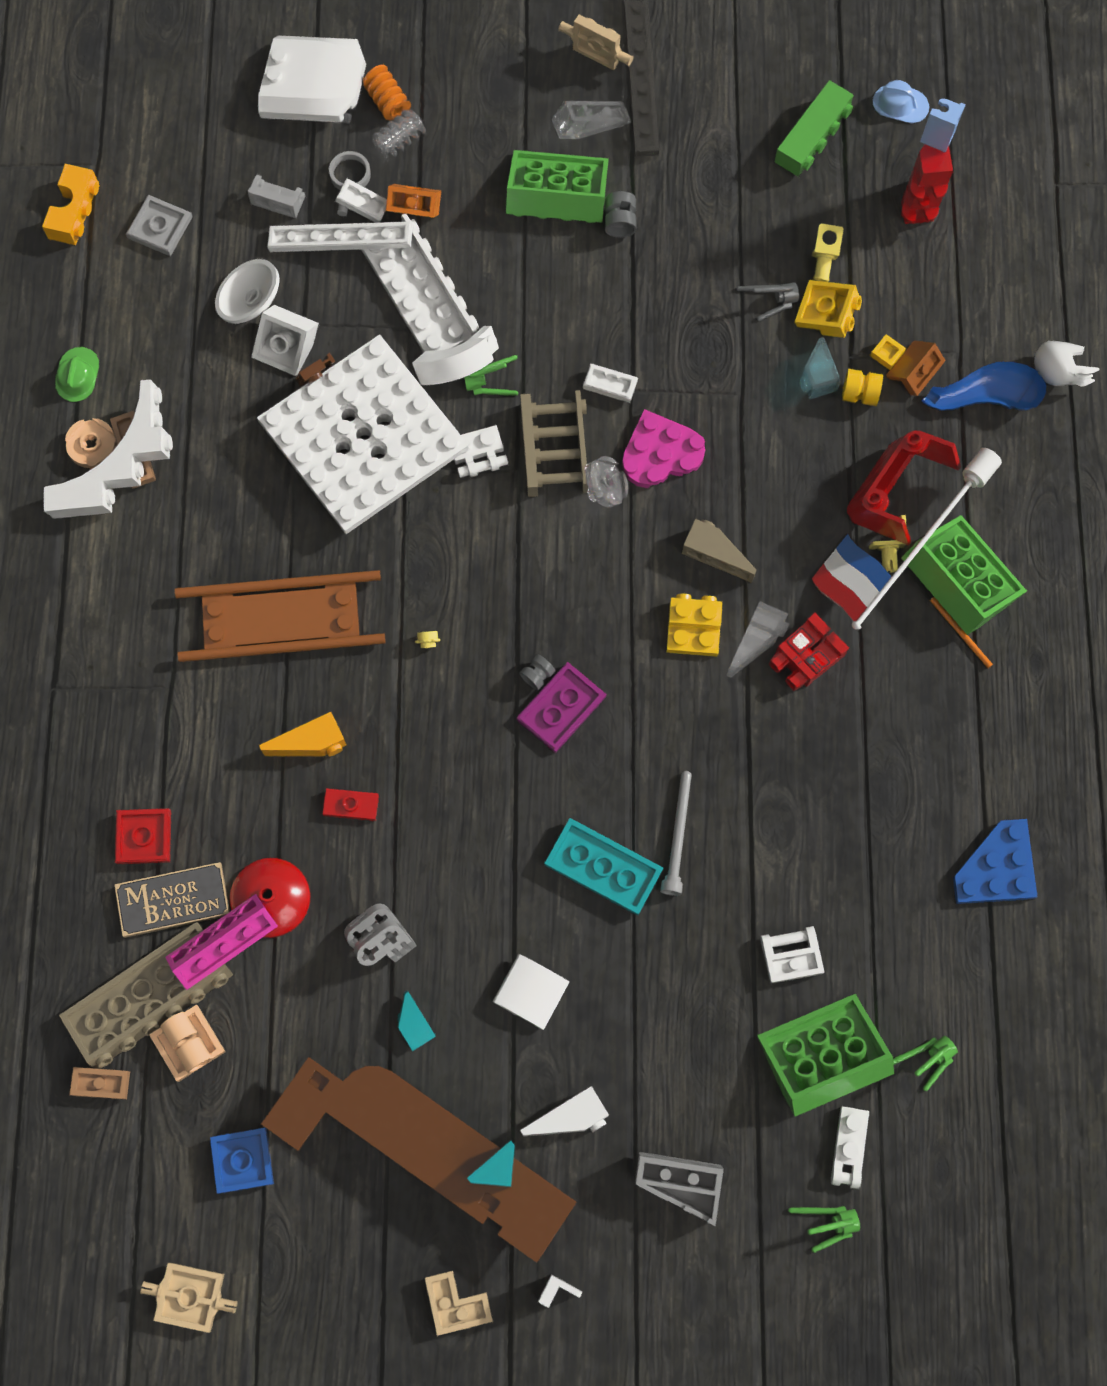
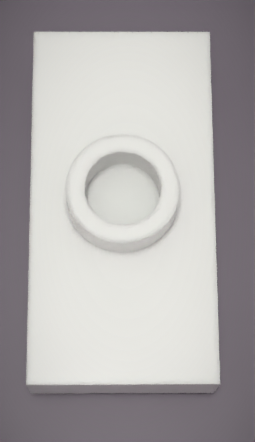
[336,179,387,223]
[583,364,638,403]

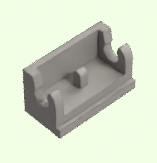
[248,175,305,218]

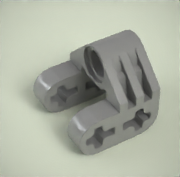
[344,904,417,966]

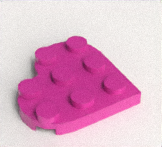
[622,409,705,488]

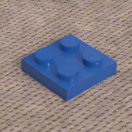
[210,1128,274,1194]

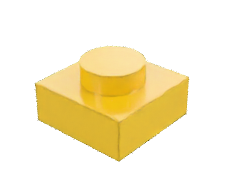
[870,334,906,370]

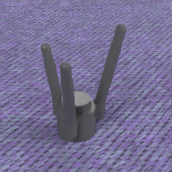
[736,282,799,321]

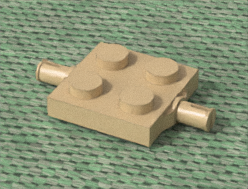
[559,15,633,70]
[141,1263,237,1333]

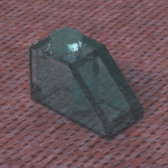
[800,337,841,399]

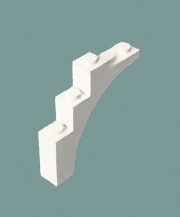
[44,380,173,518]

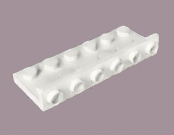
[361,214,479,353]

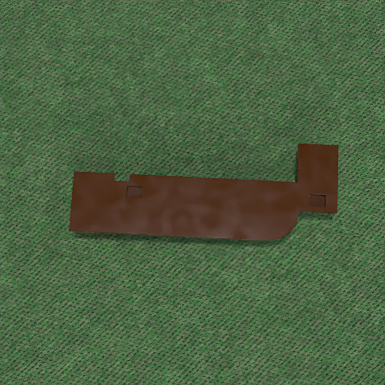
[261,1057,577,1263]

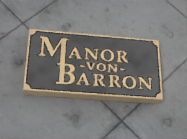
[115,862,230,938]

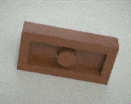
[886,341,946,396]

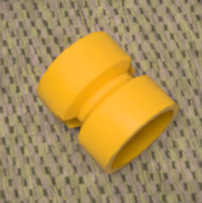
[842,369,883,406]

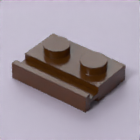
[295,353,335,387]

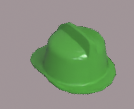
[56,347,99,402]

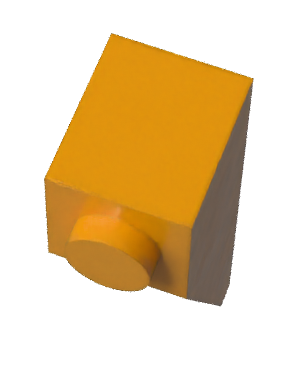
[259,712,346,756]

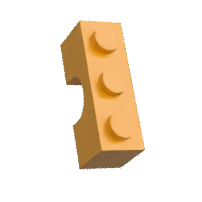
[42,164,99,245]

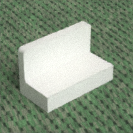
[538,1275,582,1308]

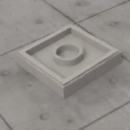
[126,195,193,256]

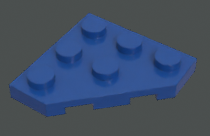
[953,819,1037,904]

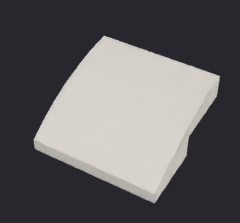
[493,954,569,1030]

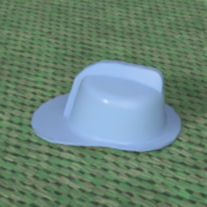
[873,80,929,123]

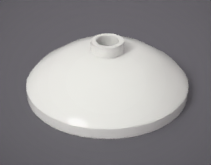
[215,259,279,324]

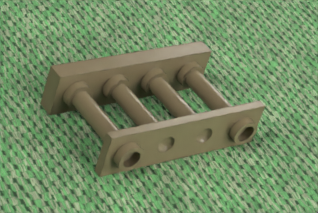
[520,390,593,497]

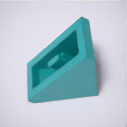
[467,1141,515,1187]

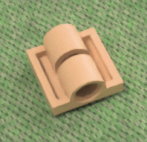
[149,1005,225,1082]

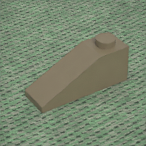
[682,519,756,583]

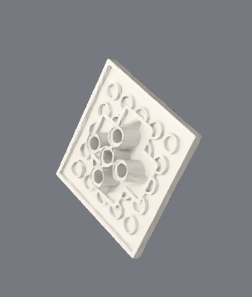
[257,335,469,534]

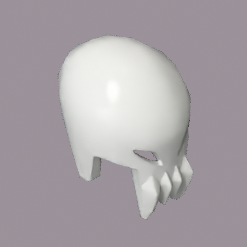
[1034,341,1099,387]

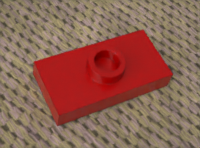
[323,788,379,821]

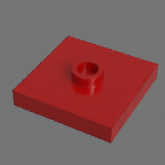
[115,809,171,864]

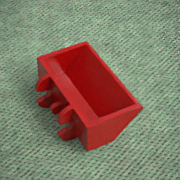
[901,144,953,224]

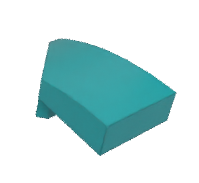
[397,990,436,1051]

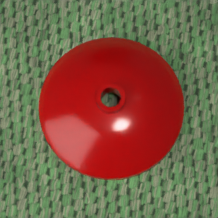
[230,858,310,938]

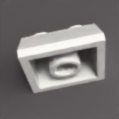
[252,305,319,376]

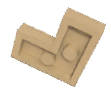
[425,1271,493,1336]

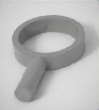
[329,151,371,216]

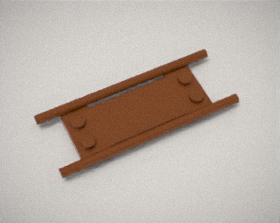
[175,570,386,662]

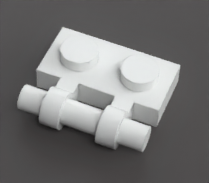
[454,426,508,478]

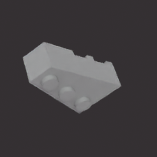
[635,1152,723,1226]

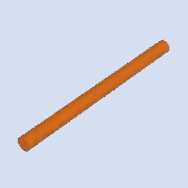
[930,597,993,668]

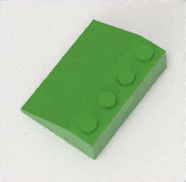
[506,150,609,223]
[902,515,1027,635]
[757,994,894,1117]

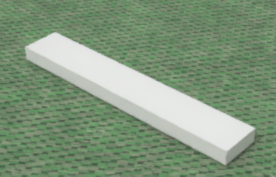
[267,222,413,252]

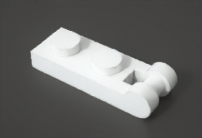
[831,1106,869,1189]

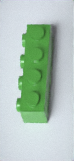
[775,80,853,177]

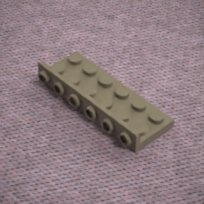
[59,922,233,1069]

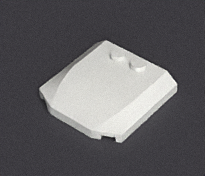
[258,36,366,122]

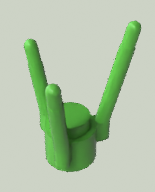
[464,355,518,396]
[893,1036,958,1091]
[788,1206,860,1253]

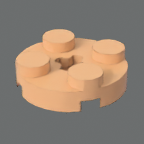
[65,418,117,469]

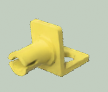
[812,224,843,282]
[869,515,906,573]

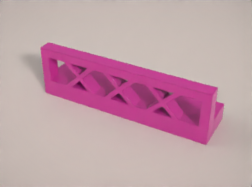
[165,894,278,990]

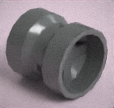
[519,654,555,690]

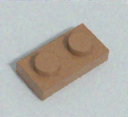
[70,1067,130,1100]

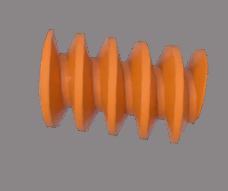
[363,65,411,120]

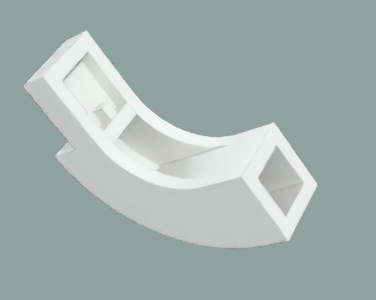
[412,326,499,385]

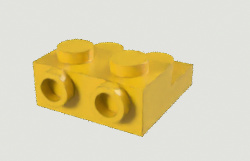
[795,280,862,338]
[666,594,722,657]

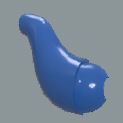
[921,362,1046,411]

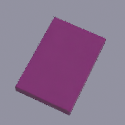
[516,662,607,753]

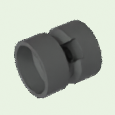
[605,191,637,237]

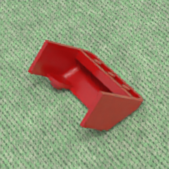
[847,431,961,545]

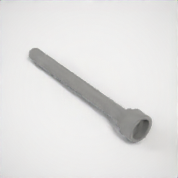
[660,771,691,896]

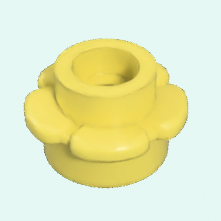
[415,631,440,648]

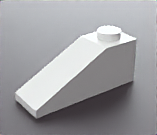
[521,1086,609,1136]

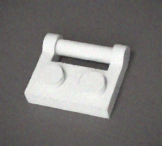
[760,926,824,984]

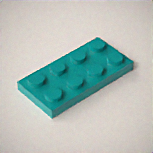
[544,818,663,916]

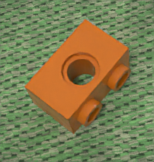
[386,184,441,217]

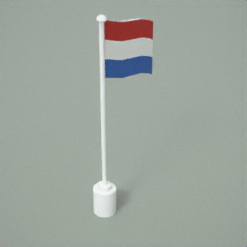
[812,448,1002,630]

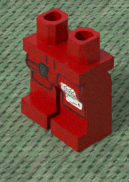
[769,613,849,691]

